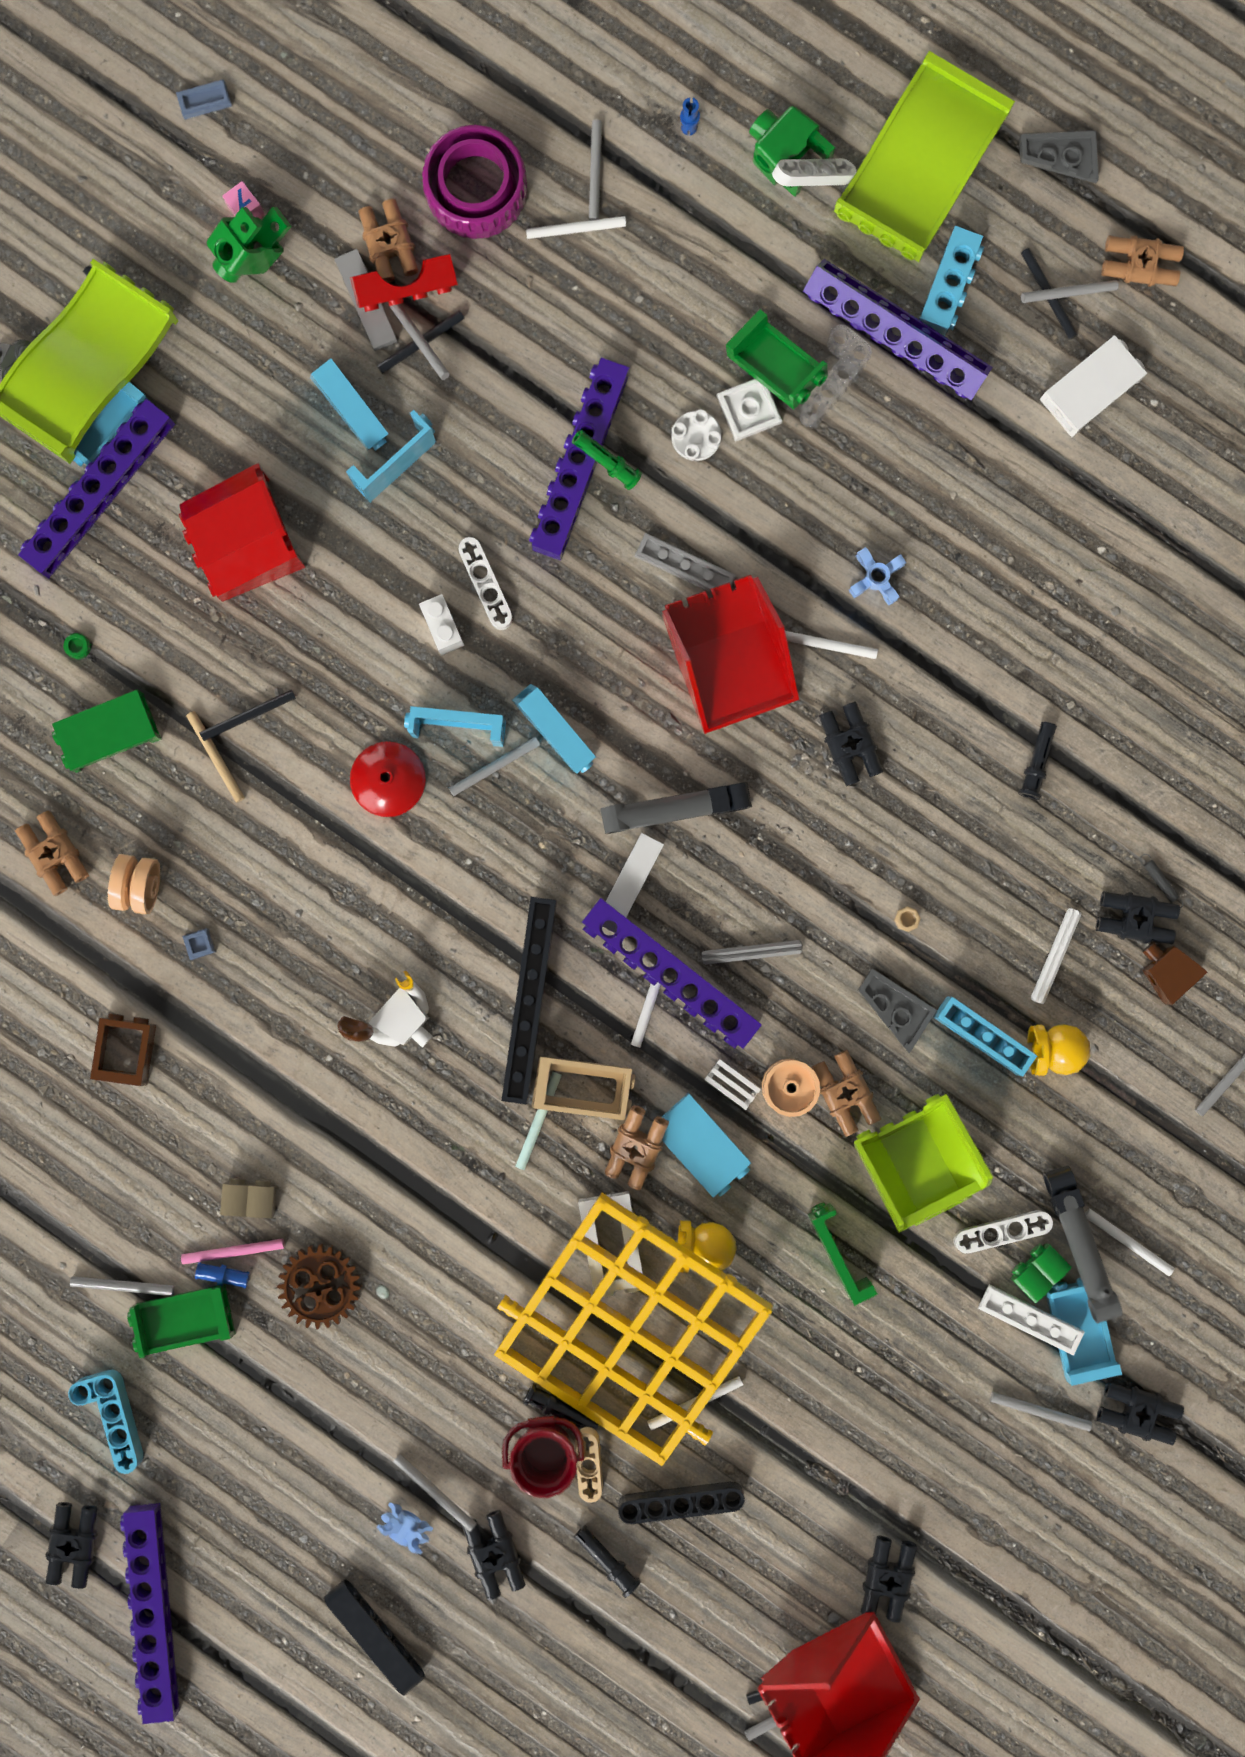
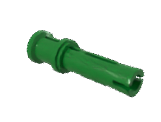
[572,430,642,490]

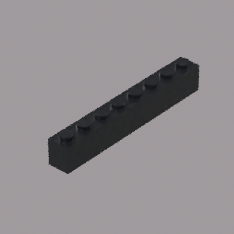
[501,897,557,1105]

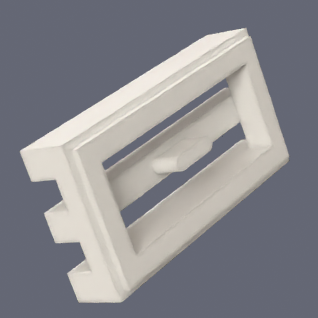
[705,1059,761,1110]

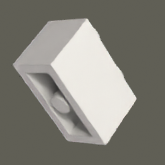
[419,594,464,655]

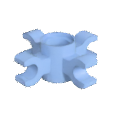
[848,547,907,605]
[376,1503,433,1554]

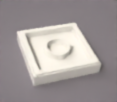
[717,379,782,442]

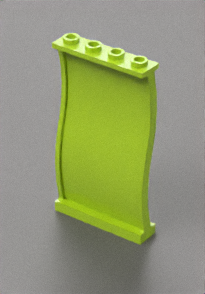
[834,51,1015,262]
[0,259,178,464]

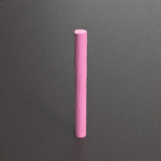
[181,1238,285,1265]

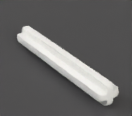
[1031,908,1081,1004]

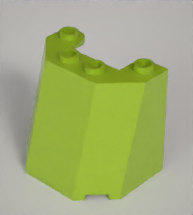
[854,1094,993,1232]

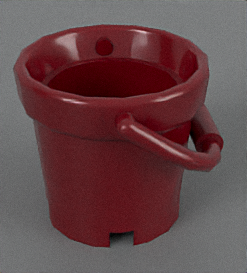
[502,1416,585,1498]

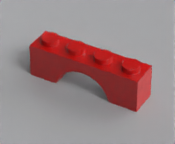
[350,254,458,312]

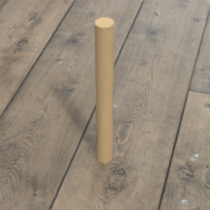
[186,711,245,803]

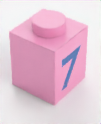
[222,181,265,219]

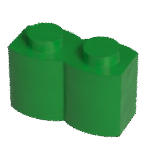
[1010,1243,1072,1303]

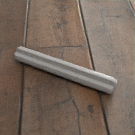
[702,940,802,965]

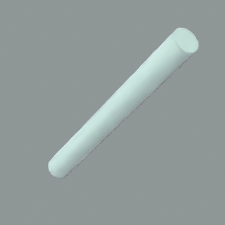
[515,1071,562,1170]

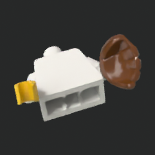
[337,971,433,1047]

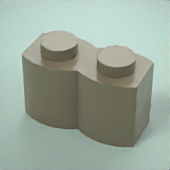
[220,1178,277,1218]

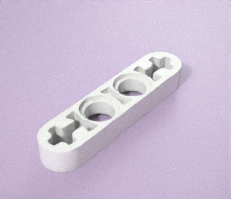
[772,159,856,186]
[458,537,513,630]
[953,1210,1053,1254]

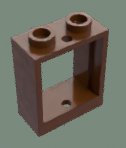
[90,1013,156,1086]

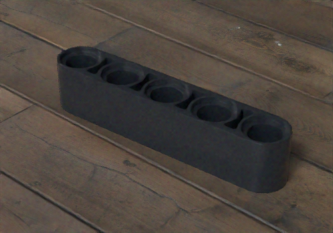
[618,1481,745,1524]
[324,1579,425,1696]

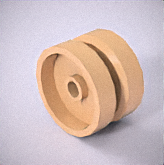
[108,854,160,915]
[761,1059,820,1117]

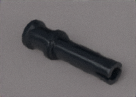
[1018,722,1057,800]
[523,1383,599,1430]
[573,1525,641,1598]

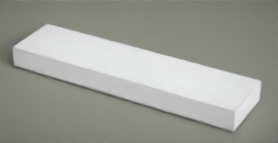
[602,833,664,933]
[978,1284,1085,1356]

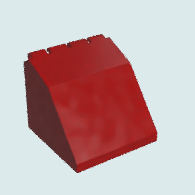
[662,574,799,734]
[758,1612,920,1757]

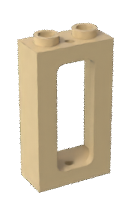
[532,1055,635,1120]

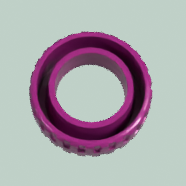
[422,125,527,239]

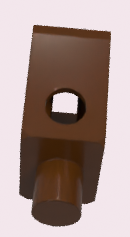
[1142,942,1208,1005]

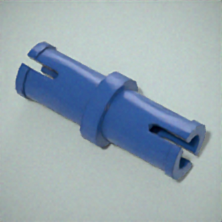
[680,97,700,136]
[195,1262,250,1288]

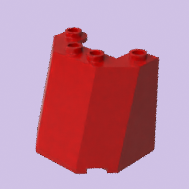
[179,463,305,602]

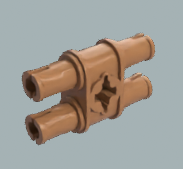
[358,199,419,283]
[1101,235,1184,287]
[15,810,89,896]
[811,1050,881,1137]
[604,1105,669,1190]

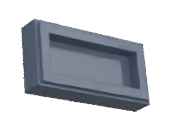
[176,79,232,120]

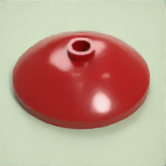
[350,742,426,817]

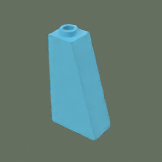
[310,359,388,451]
[512,684,596,773]

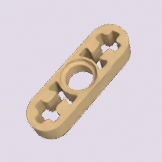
[575,1427,603,1503]

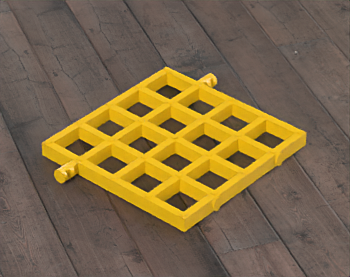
[494,1193,773,1466]

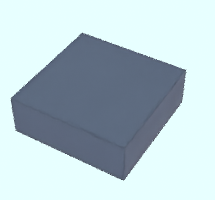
[182,928,216,960]

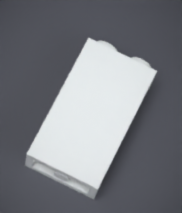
[1040,335,1147,437]

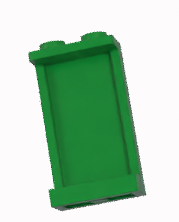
[726,309,828,410]
[52,690,162,773]
[807,1202,878,1306]
[127,1284,236,1358]

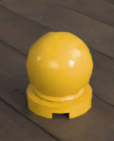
[1027,1024,1091,1076]
[677,1220,737,1273]

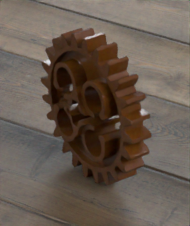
[277,1244,362,1330]

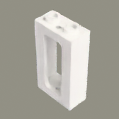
[578,1191,643,1297]

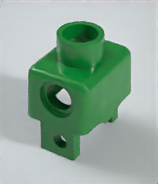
[749,106,835,197]
[207,207,292,283]

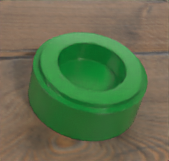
[64,633,91,659]

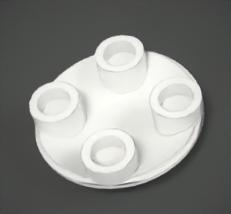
[671,410,722,461]

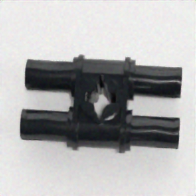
[819,701,884,787]
[1095,891,1180,944]
[1096,1382,1184,1446]
[45,1502,98,1589]
[462,1510,526,1601]
[861,1536,917,1623]

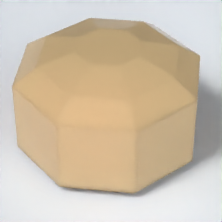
[894,906,921,932]

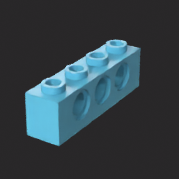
[919,226,984,336]
[933,996,1037,1077]

